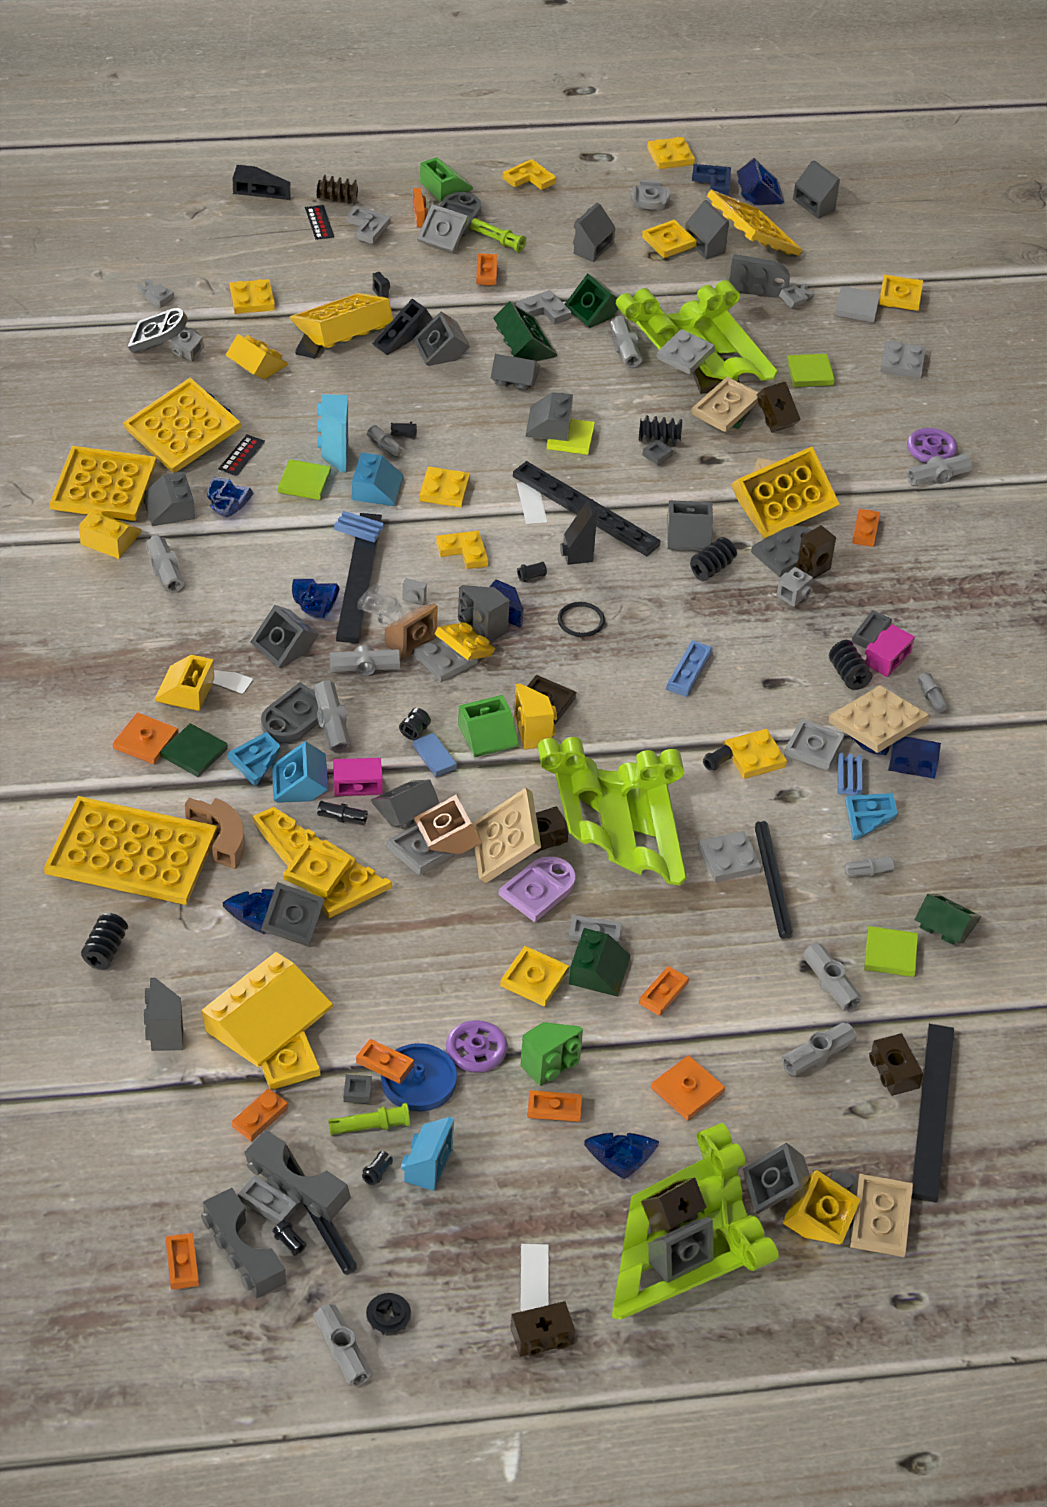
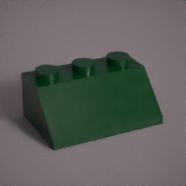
[493,301,557,362]

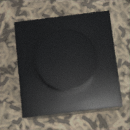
[372,271,391,298]

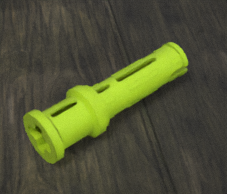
[470,218,526,253]
[328,1103,410,1136]

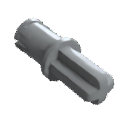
[367,425,402,457]
[918,673,948,713]
[845,856,894,877]

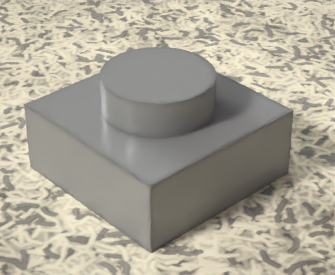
[402,578,427,605]

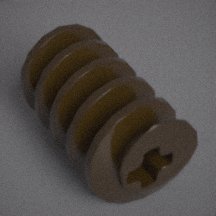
[316,175,358,204]

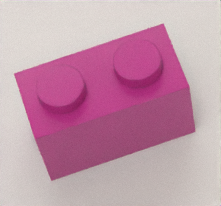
[865,624,915,677]
[333,758,382,797]

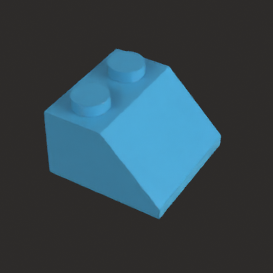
[352,452,403,506]
[272,741,328,803]
[401,1117,454,1191]

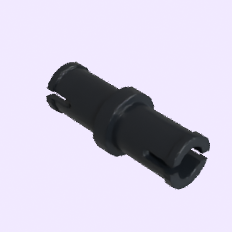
[317,800,368,826]

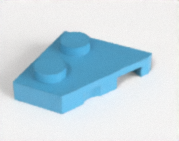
[228,732,281,786]
[845,793,898,840]

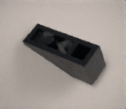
[232,164,291,200]
[372,298,433,355]
[560,498,597,565]

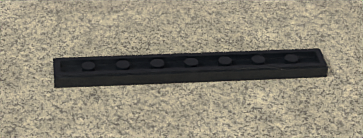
[513,461,661,557]
[336,513,382,644]
[911,1023,954,1203]

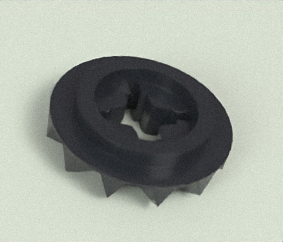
[366,1293,411,1335]

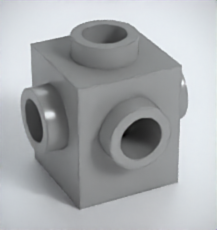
[170,326,204,362]
[777,567,813,607]

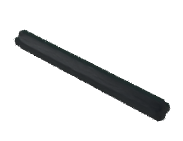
[755,821,793,939]
[287,1146,357,1275]

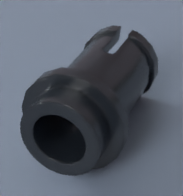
[391,421,417,438]
[517,561,547,582]
[703,745,733,770]
[362,1151,393,1185]
[273,1220,307,1256]

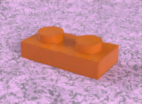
[413,188,428,227]
[476,253,497,285]
[852,508,880,547]
[639,966,689,1016]
[356,1039,414,1084]
[232,1088,288,1142]
[527,1090,582,1122]
[165,1233,199,1290]

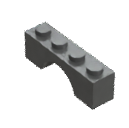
[244,1129,351,1221]
[201,1188,286,1299]

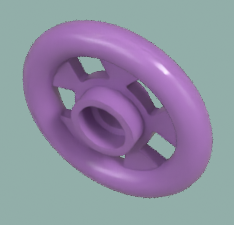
[907,428,957,463]
[446,1020,508,1072]

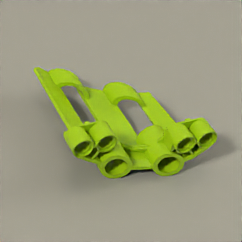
[616,280,778,381]
[538,737,687,886]
[612,1123,779,1320]

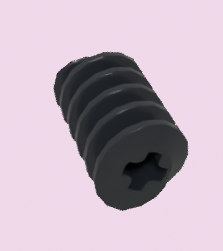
[638,415,683,445]
[690,537,737,581]
[828,639,873,690]
[81,913,128,970]

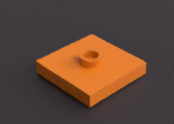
[113,712,178,765]
[651,1055,725,1121]

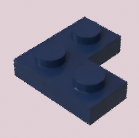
[692,164,731,196]

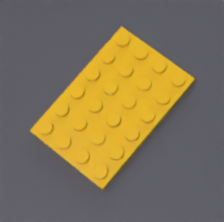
[44,796,217,905]

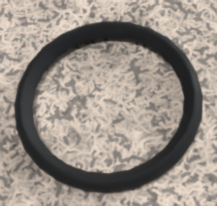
[557,602,605,637]

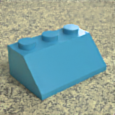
[317,394,348,473]

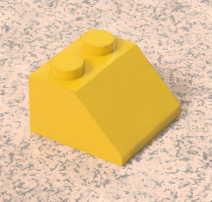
[79,512,142,559]
[514,683,557,750]
[783,1170,861,1245]

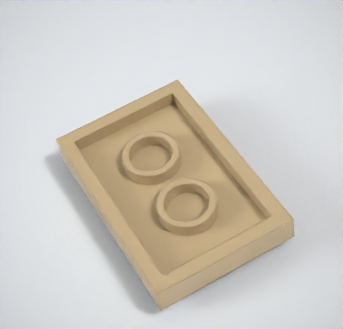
[691,377,758,432]
[850,1174,913,1257]

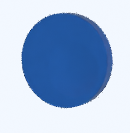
[381,1043,457,1112]

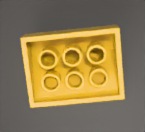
[290,293,393,348]
[730,446,840,539]
[201,952,333,1068]

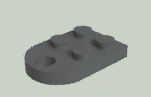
[439,192,481,236]
[729,254,790,297]
[128,308,188,353]
[751,526,811,577]
[261,682,319,742]

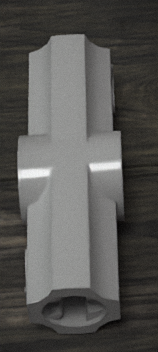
[610,316,642,368]
[907,454,972,486]
[146,535,184,594]
[330,645,400,676]
[314,680,351,752]
[803,942,863,1012]
[781,1022,857,1076]
[313,1303,372,1387]

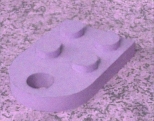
[499,857,575,922]

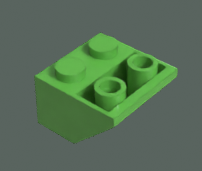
[420,157,473,202]
[458,695,519,758]
[520,1022,583,1086]

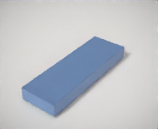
[666,640,713,697]

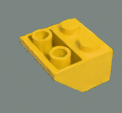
[226,334,288,379]
[155,655,215,711]

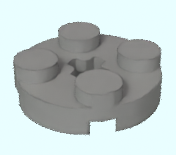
[631,180,670,211]

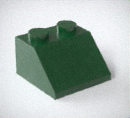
[564,273,619,328]
[914,894,981,945]
[569,928,631,997]

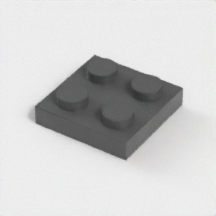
[261,882,325,947]

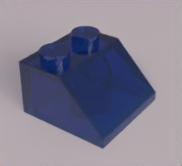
[737,158,784,205]

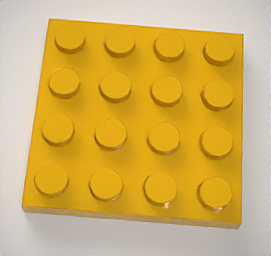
[707,190,803,256]
[123,378,242,473]
[50,446,157,521]

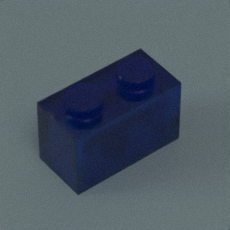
[888,736,941,779]

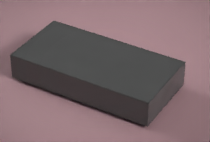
[852,610,892,648]

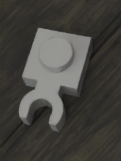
[138,279,174,308]
[779,284,815,308]

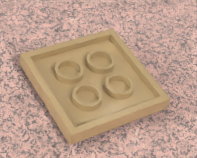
[829,685,929,753]
[472,788,541,883]

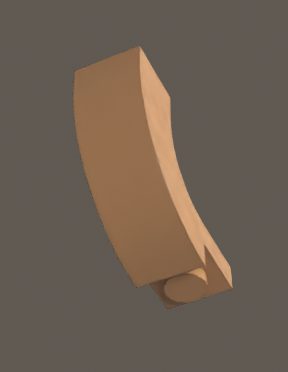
[185,798,244,869]

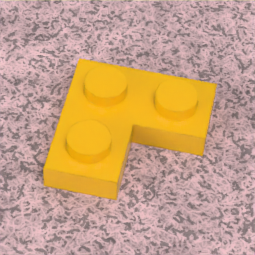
[502,159,556,190]
[436,530,488,569]

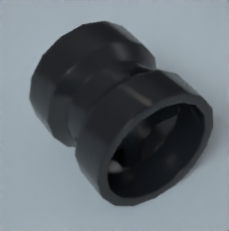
[399,707,431,740]

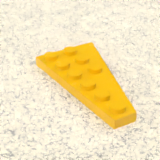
[252,806,392,919]

